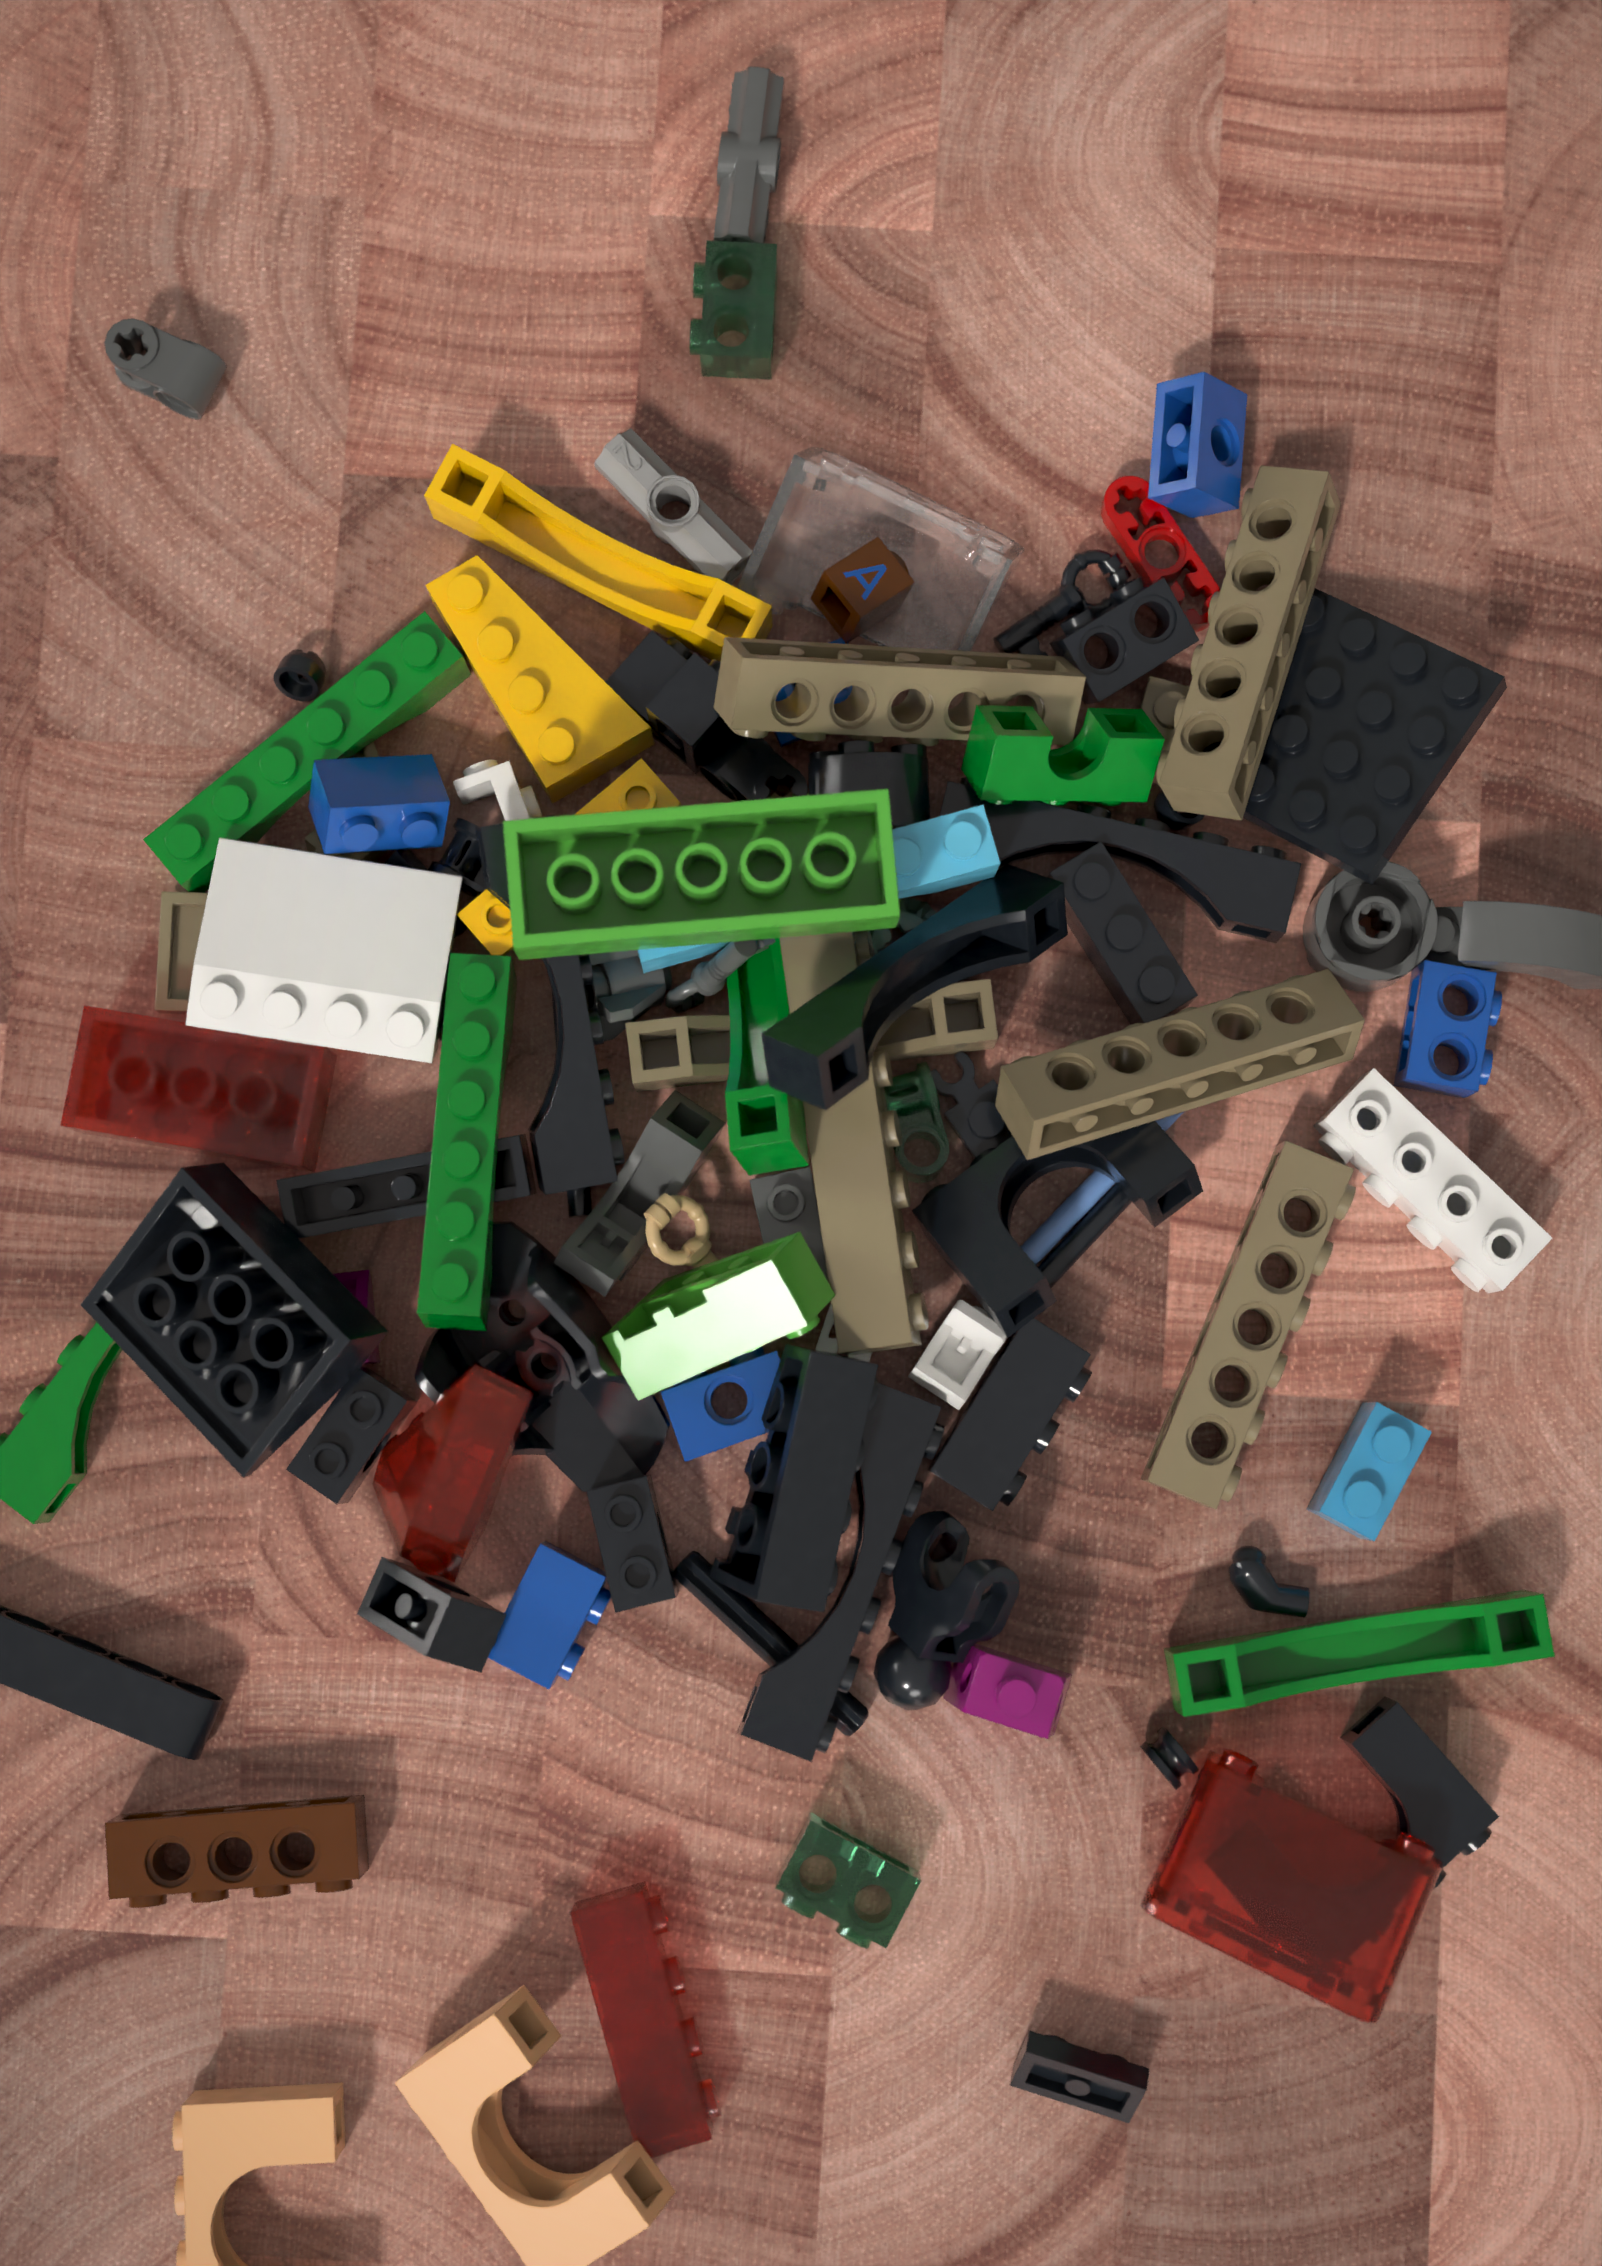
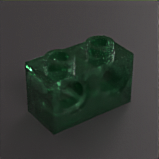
[690,240,778,380]
[775,1812,921,1949]

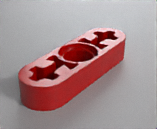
[1101,476,1220,632]

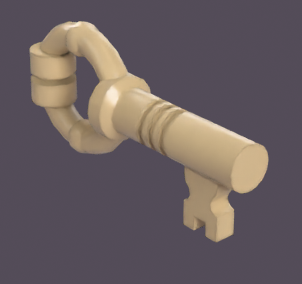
[644,1193,718,1268]

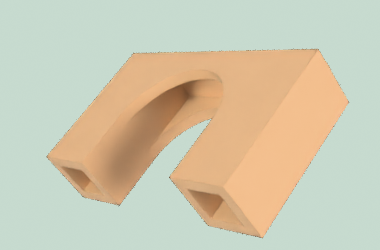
[395,1985,676,2266]
[172,2083,345,2266]

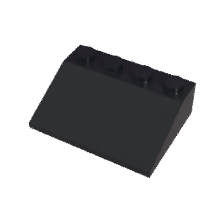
[81,1163,389,1478]

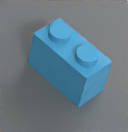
[1307,1402,1432,1542]

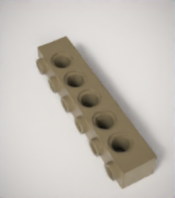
[1157,465,1341,821]
[714,637,1086,746]
[995,969,1365,1160]
[1141,1140,1356,1509]

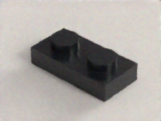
[1010,2030,1150,2123]

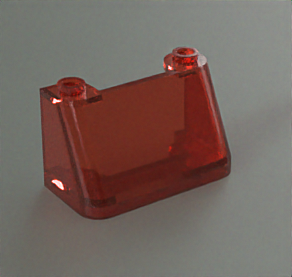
[1141,1749,1443,2023]

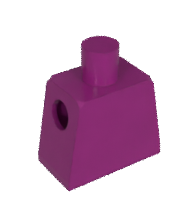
[943,1644,1072,1739]

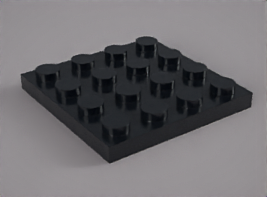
[1203,588,1507,885]

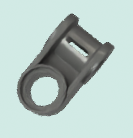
[104,318,227,420]

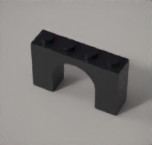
[912,1121,1203,1338]
[1205,1696,1499,1986]

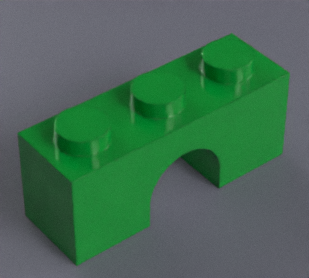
[961,705,1165,806]

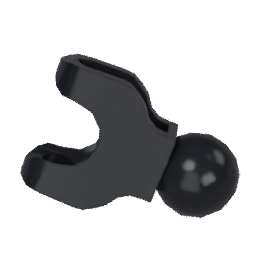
[874,1511,1020,1710]

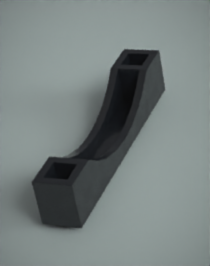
[939,777,1301,943]
[475,815,625,1195]
[761,864,1068,1110]
[737,1383,945,1762]

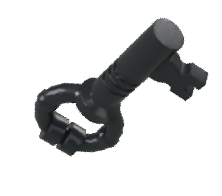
[993,549,1132,656]

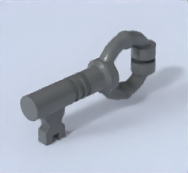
[665,938,776,1013]

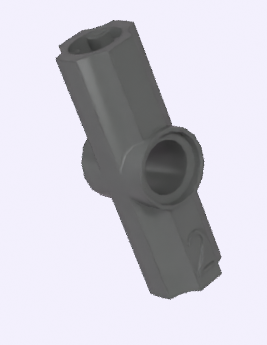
[713,66,784,257]

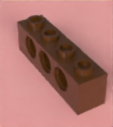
[105,1795,369,1908]

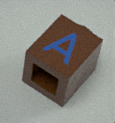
[810,536,915,644]

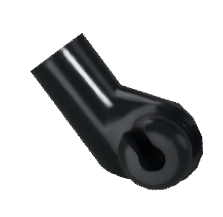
[1229,1546,1310,1618]

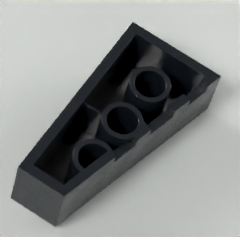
[709,1344,878,1612]

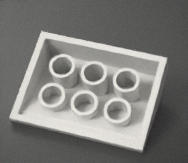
[186,837,463,1063]

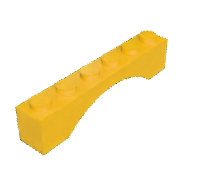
[424,444,773,662]

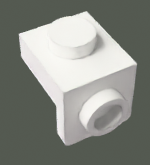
[453,759,543,821]
[908,1300,1007,1410]

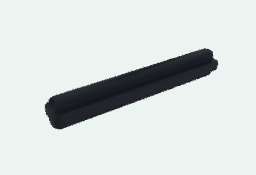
[673,1551,869,1736]

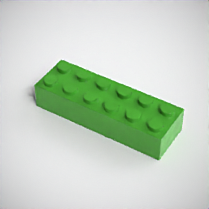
[503,789,900,960]

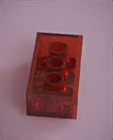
[60,1005,337,1173]

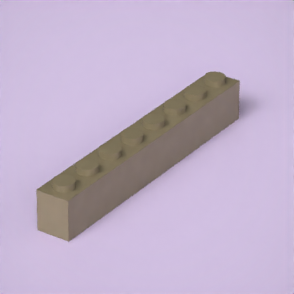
[779,930,929,1356]

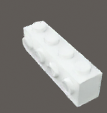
[1313,1068,1552,1293]

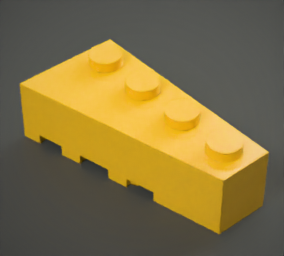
[425,555,654,803]

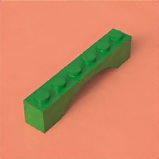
[143,611,471,893]
[725,938,809,1176]
[417,953,517,1331]
[0,1322,122,1524]
[1163,1590,1555,1717]

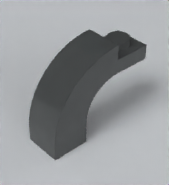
[1417,901,1602,989]
[553,1090,726,1297]

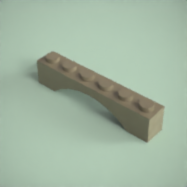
[625,979,998,1092]

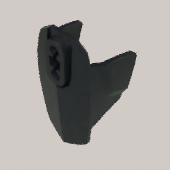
[415,1221,670,1492]

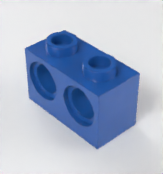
[1394,960,1502,1098]

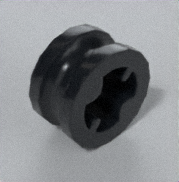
[1140,1727,1200,1790]

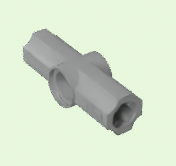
[594,428,754,585]

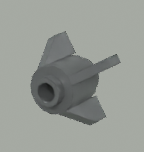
[584,950,672,1041]

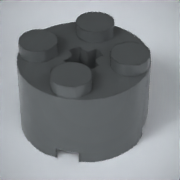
[1303,861,1438,992]

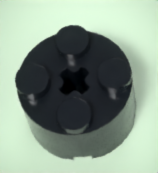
[808,740,930,829]

